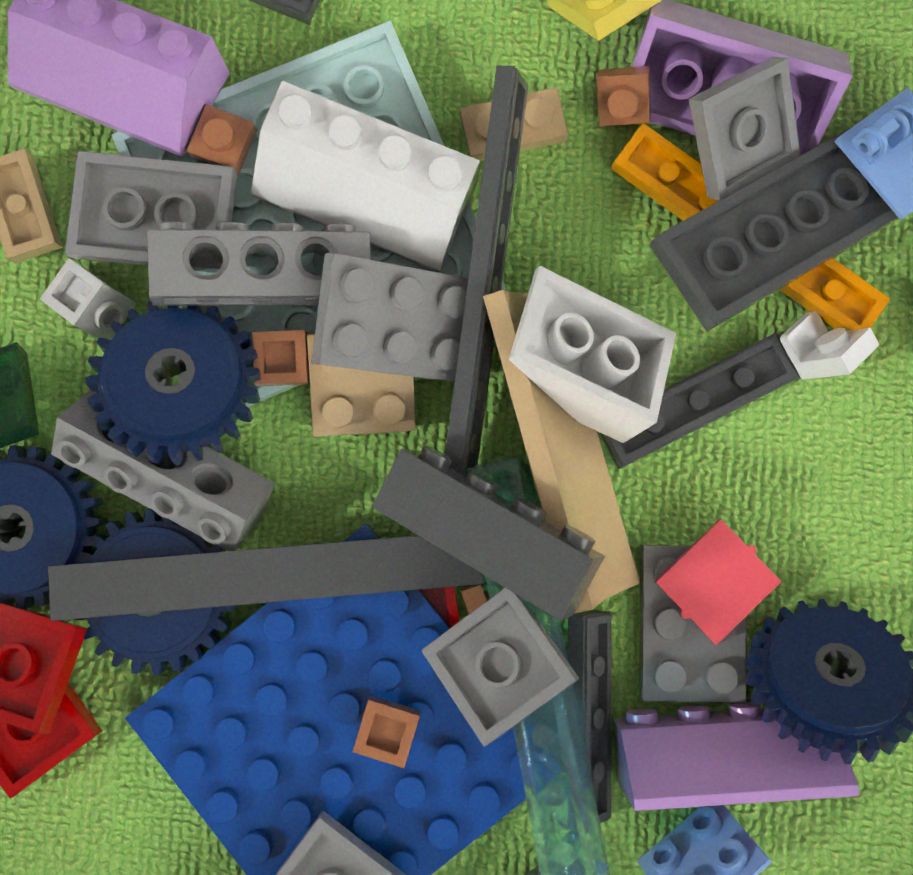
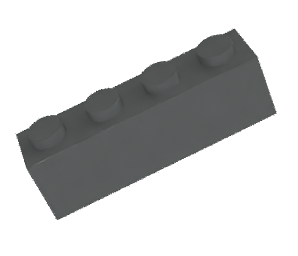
[372,445,605,621]

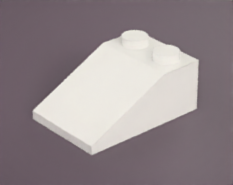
[508,266,676,443]

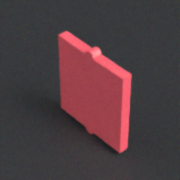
[654,519,782,645]

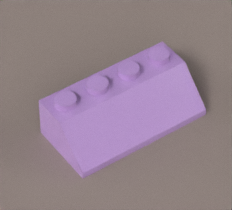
[8,0,230,157]
[631,0,853,155]
[612,701,859,811]

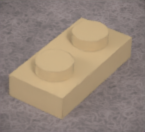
[460,87,568,161]
[0,148,63,263]

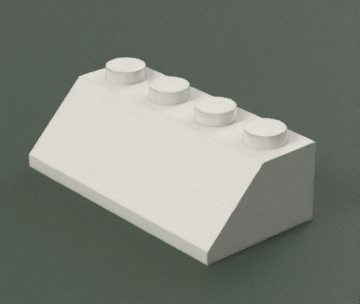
[251,80,480,273]

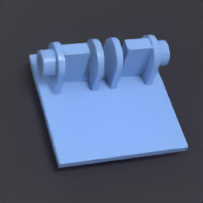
[834,88,913,220]
[637,805,772,875]

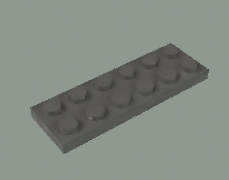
[649,127,899,332]

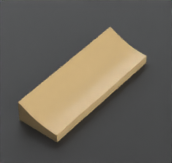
[483,290,640,613]

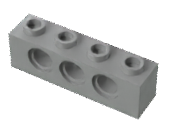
[147,222,371,306]
[51,390,275,551]

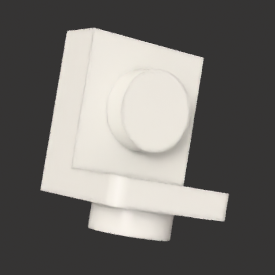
[40,258,136,340]
[780,311,879,380]

